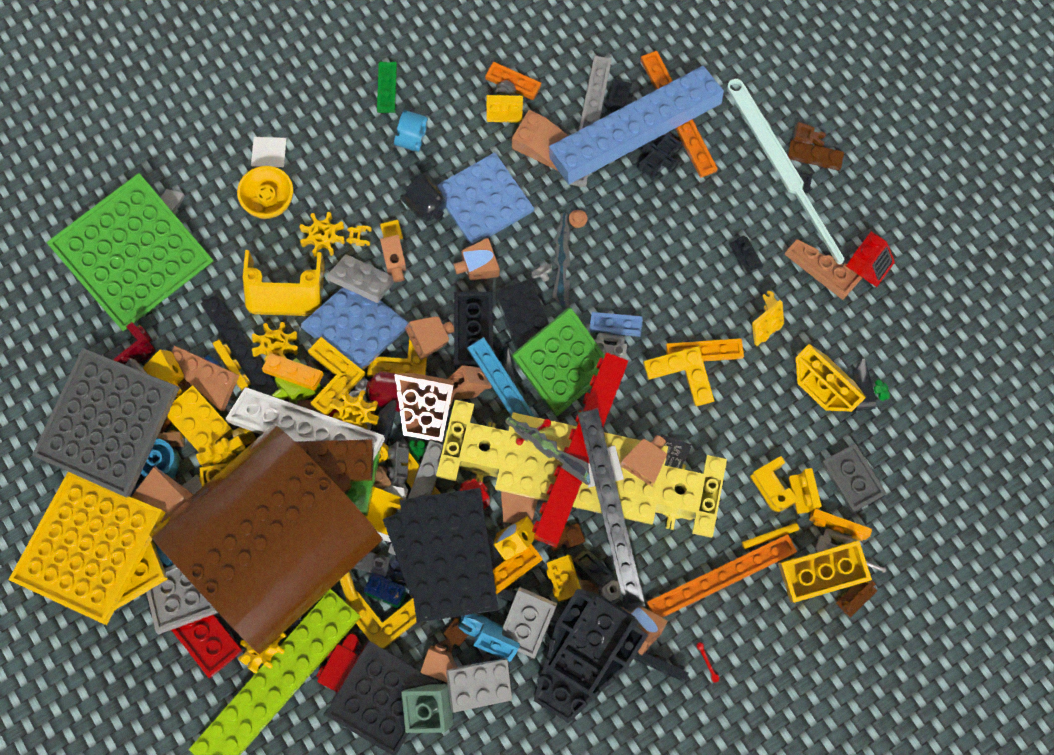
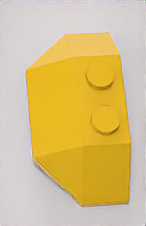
[795,344,866,412]

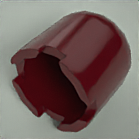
[366,371,400,412]

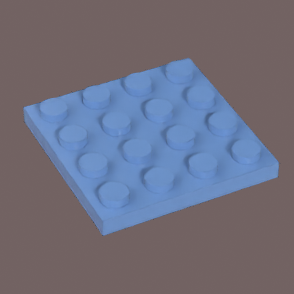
[437,153,534,246]
[301,287,408,370]

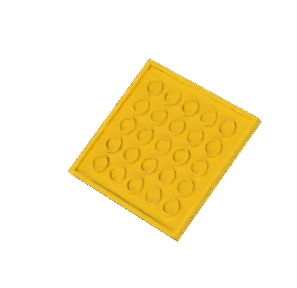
[8,472,166,625]

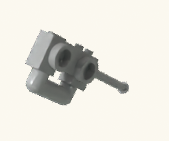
[594,332,627,359]
[815,529,886,573]

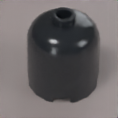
[400,174,447,221]

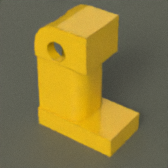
[750,456,797,512]

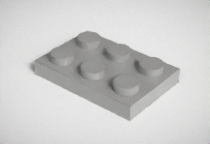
[327,254,394,303]
[502,587,557,659]
[446,658,512,713]

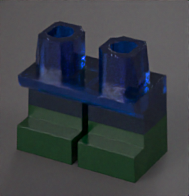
[364,573,408,609]

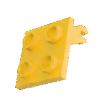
[752,291,784,346]
[365,487,403,536]

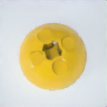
[237,166,293,219]

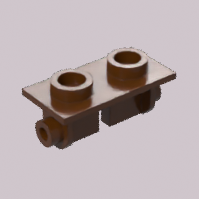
[836,580,877,618]

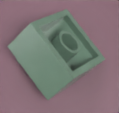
[402,684,453,733]

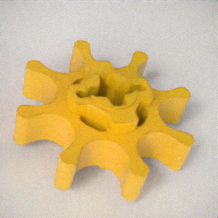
[300,212,345,257]
[252,322,298,362]
[330,389,379,429]
[196,436,246,467]
[238,633,286,673]

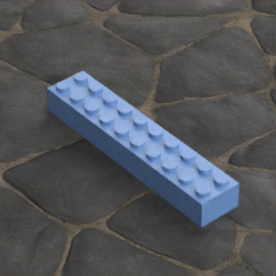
[549,66,724,185]

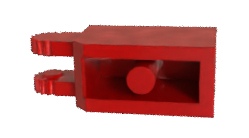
[317,634,360,692]

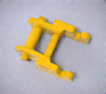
[346,225,372,246]

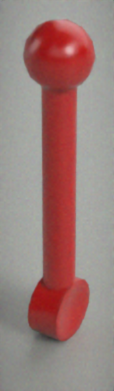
[516,419,551,446]
[696,642,719,683]

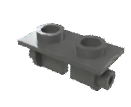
[387,442,409,484]
[354,552,390,577]

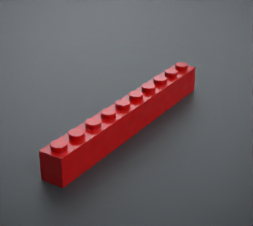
[532,352,629,548]

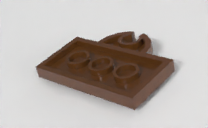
[295,439,374,495]

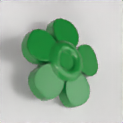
[874,380,890,401]
[408,440,426,462]

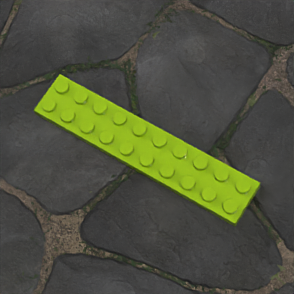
[189,589,361,755]

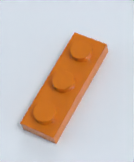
[486,62,541,100]

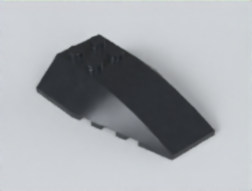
[534,589,649,723]

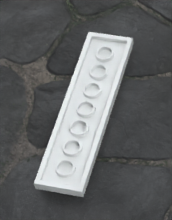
[226,387,385,460]

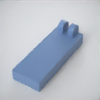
[589,312,643,337]

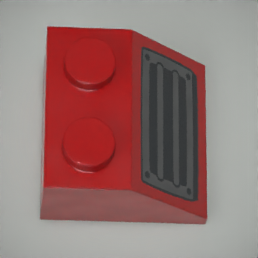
[846,231,895,287]

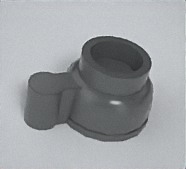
[495,80,521,96]

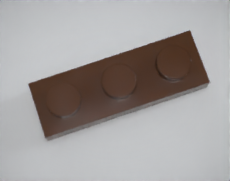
[787,140,844,171]

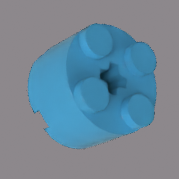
[394,110,428,152]
[141,438,179,478]

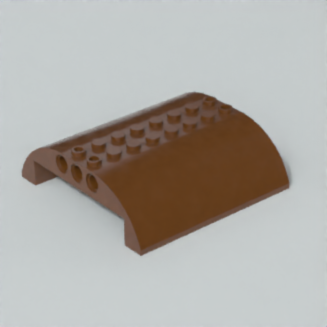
[149,424,383,655]

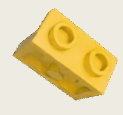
[487,95,523,123]
[788,468,822,514]
[547,555,581,602]

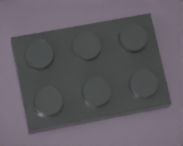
[821,443,887,513]

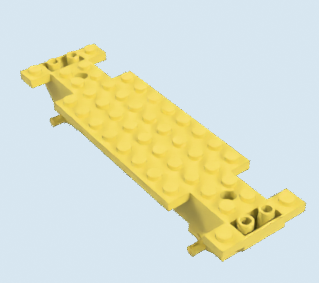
[436,400,727,538]

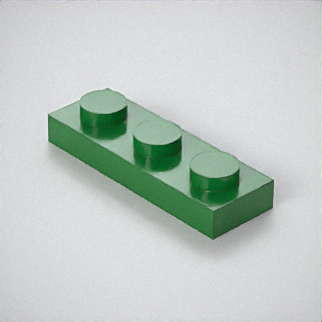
[377,62,397,113]

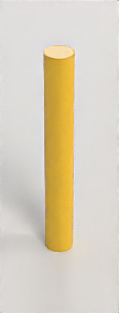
[742,523,799,549]

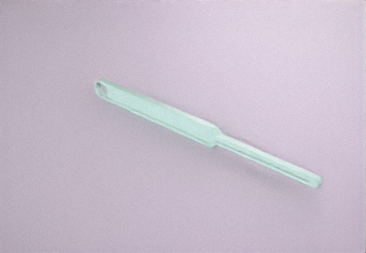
[727,79,844,264]

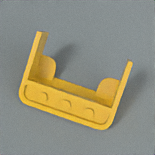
[243,250,325,316]

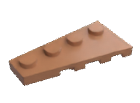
[785,240,862,300]
[172,346,240,411]

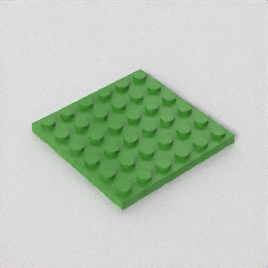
[46,173,213,332]

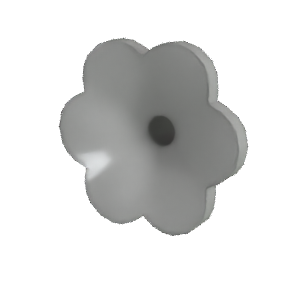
[531,264,552,282]

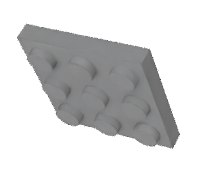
[146,565,218,634]

